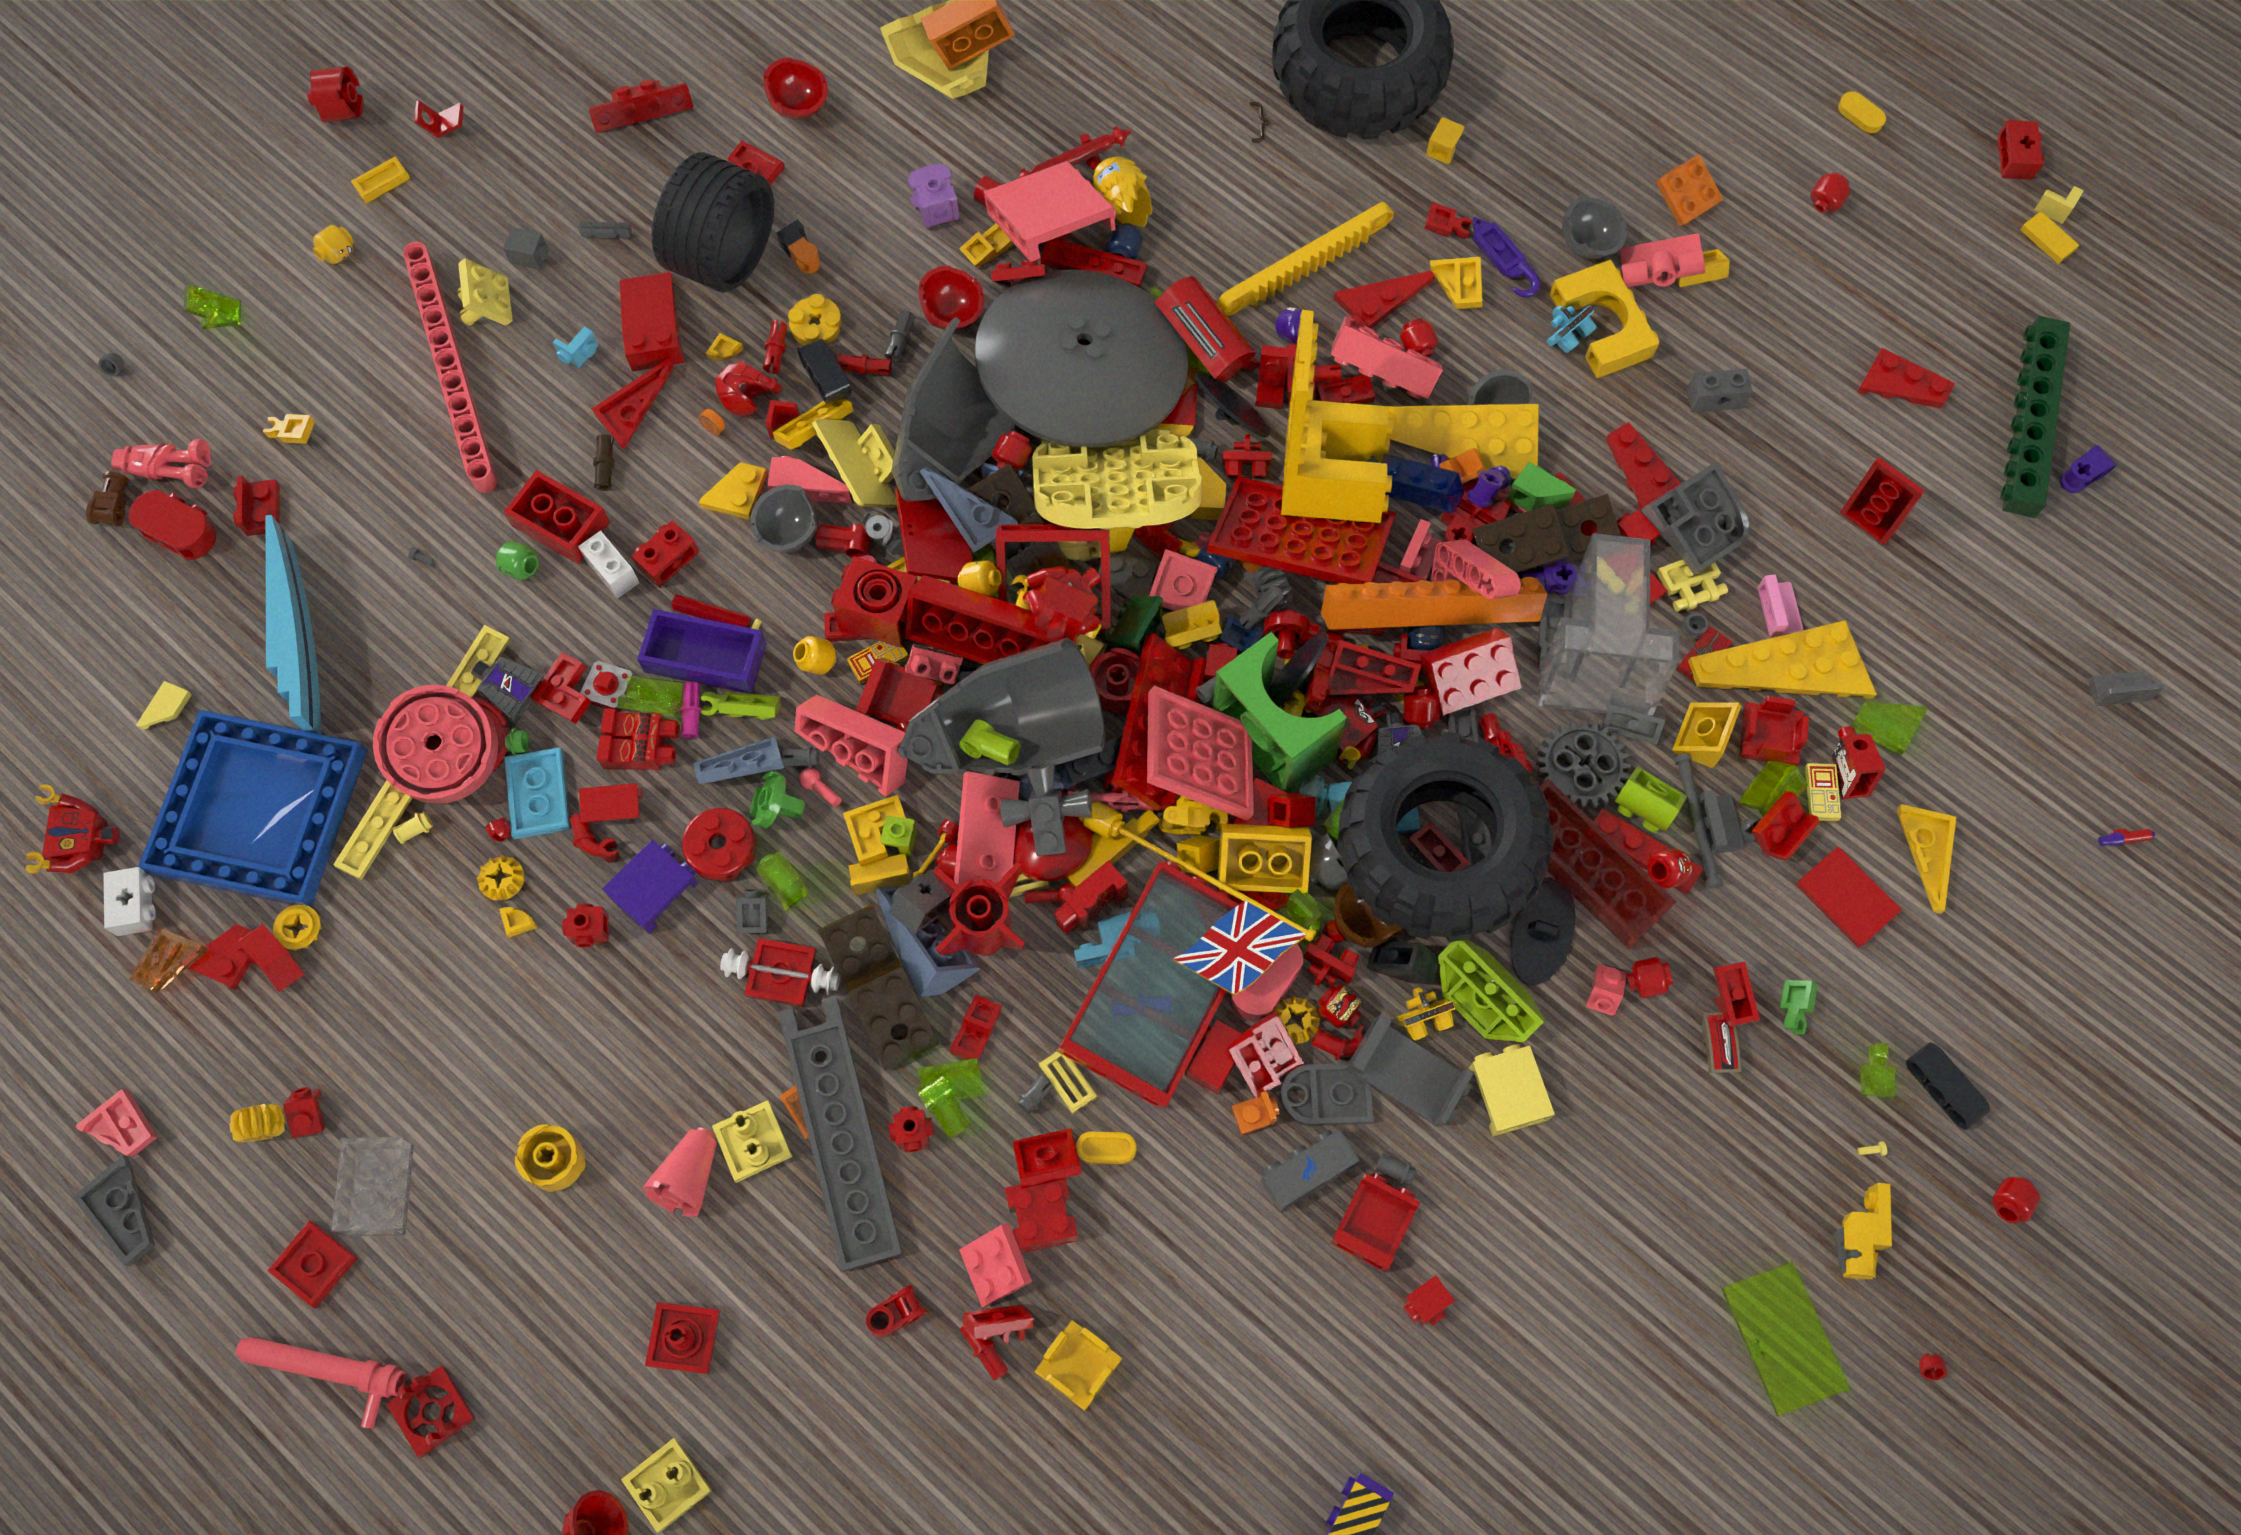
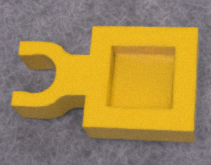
[263,414,315,444]

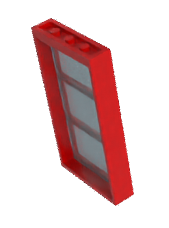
[1056,861,1240,1109]

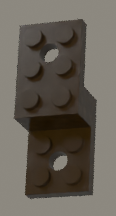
[966,462,1073,592]
[1472,494,1624,574]
[818,904,939,1071]

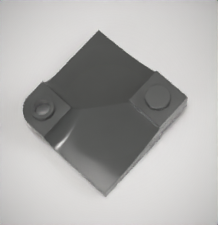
[1640,462,1749,575]

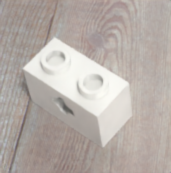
[578,531,639,599]
[104,867,156,936]

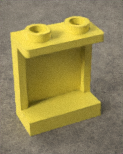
[1469,1044,1555,1137]

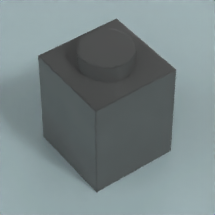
[503,227,549,270]

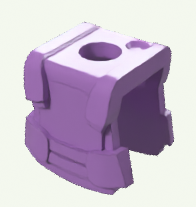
[907,164,960,229]

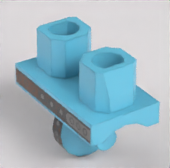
[1546,305,1597,353]

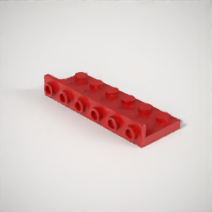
[1112,633,1207,811]

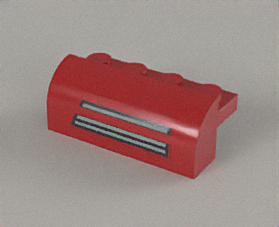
[1154,276,1260,382]

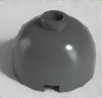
[1309,831,1347,890]

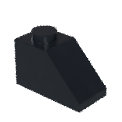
[1367,942,1439,985]

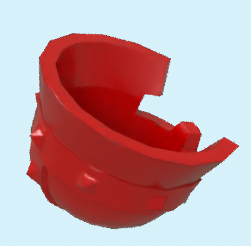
[562,1490,629,1535]

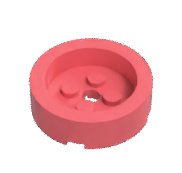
[373,685,498,804]

